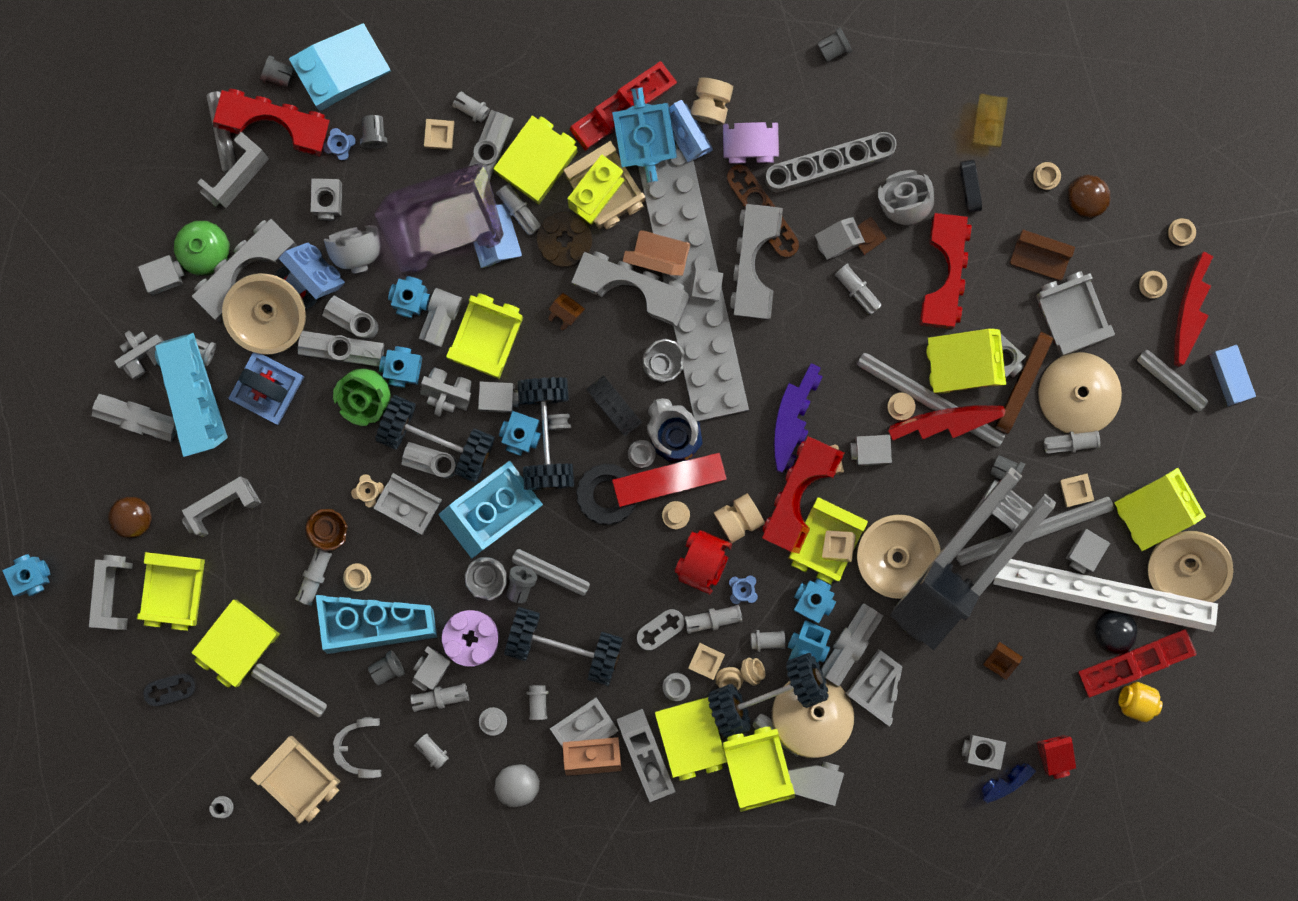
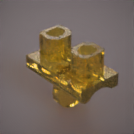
[973,94,1008,148]

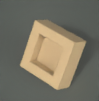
[424,119,455,150]
[1059,473,1094,507]
[822,530,856,562]
[688,643,725,680]

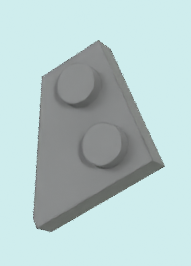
[846,649,902,727]

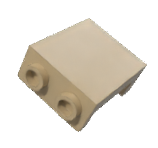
[563,141,646,230]
[251,736,341,824]

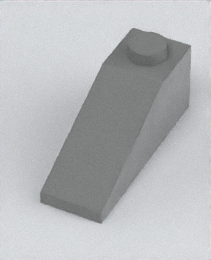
[617,709,675,802]
[788,761,844,806]

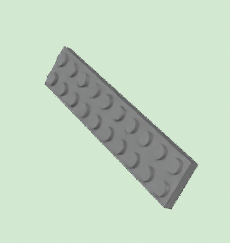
[638,144,749,421]

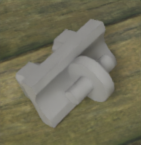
[115,330,163,380]
[420,368,471,417]

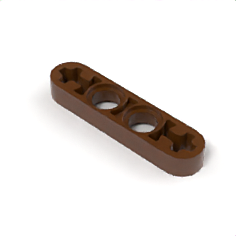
[727,165,799,258]
[995,331,1053,434]

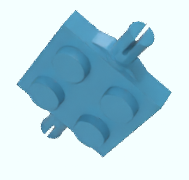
[612,87,677,183]

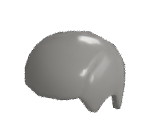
[642,339,685,383]
[465,557,507,601]
[494,764,539,807]

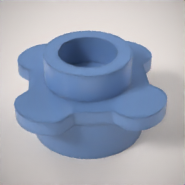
[323,128,355,160]
[729,576,758,604]

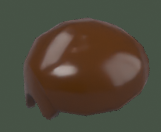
[1068,174,1111,218]
[108,497,152,538]
[305,509,348,551]

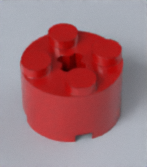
[675,530,732,595]

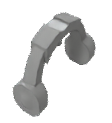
[333,717,381,779]

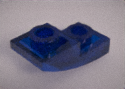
[980,763,1036,803]

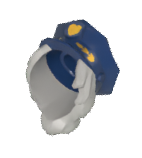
[647,398,703,463]

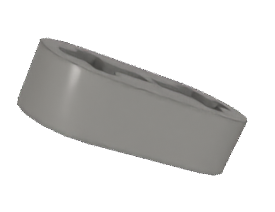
[637,609,684,650]

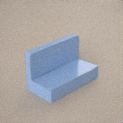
[669,100,713,162]
[465,204,522,268]
[1209,345,1256,406]

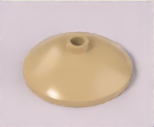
[222,274,306,354]
[1038,352,1122,434]
[857,515,941,599]
[1148,531,1233,603]
[772,677,854,758]

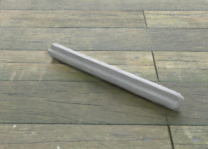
[857,353,1005,447]
[956,497,1114,566]

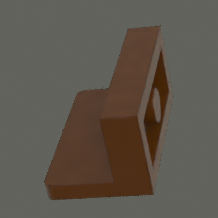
[1010,230,1075,281]

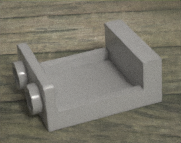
[197,132,269,208]
[1036,271,1115,357]
[182,477,261,537]
[89,555,133,630]

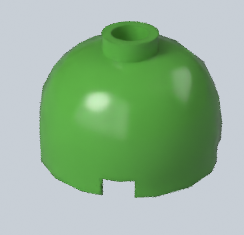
[174,221,230,276]
[333,369,390,426]

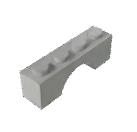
[730,204,783,319]
[192,219,298,322]
[571,251,690,327]

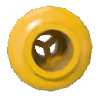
[1118,682,1162,722]

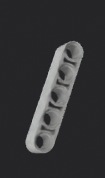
[765,132,897,193]

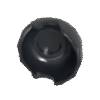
[1095,610,1138,655]

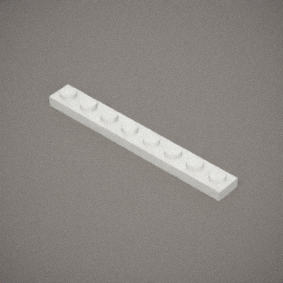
[993,559,1218,632]

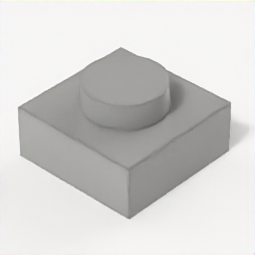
[692,269,723,302]

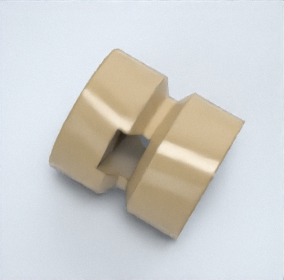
[690,78,733,125]
[714,493,765,543]

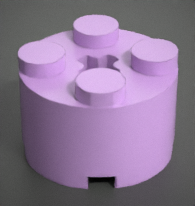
[723,122,779,164]
[442,610,500,666]

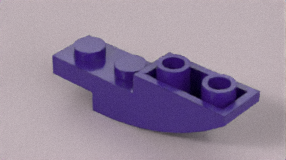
[774,363,823,474]

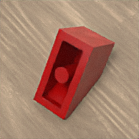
[1037,735,1076,779]

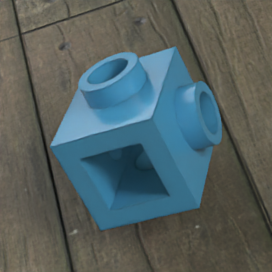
[388,276,430,318]
[379,346,422,388]
[499,411,541,456]
[2,554,50,597]
[793,579,836,623]
[788,620,831,663]

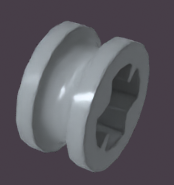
[547,414,571,430]

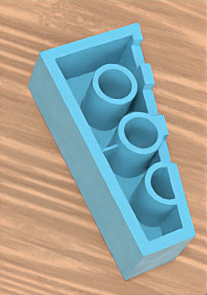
[155,333,228,457]
[316,595,437,654]

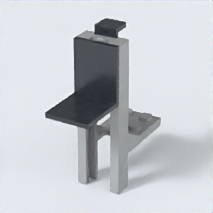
[890,467,1056,650]

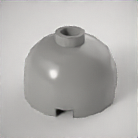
[878,170,934,225]
[324,225,381,273]

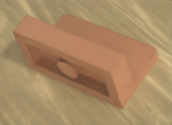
[623,231,690,276]
[563,737,622,776]

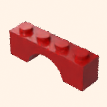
[213,89,330,157]
[920,213,972,329]
[762,436,845,554]

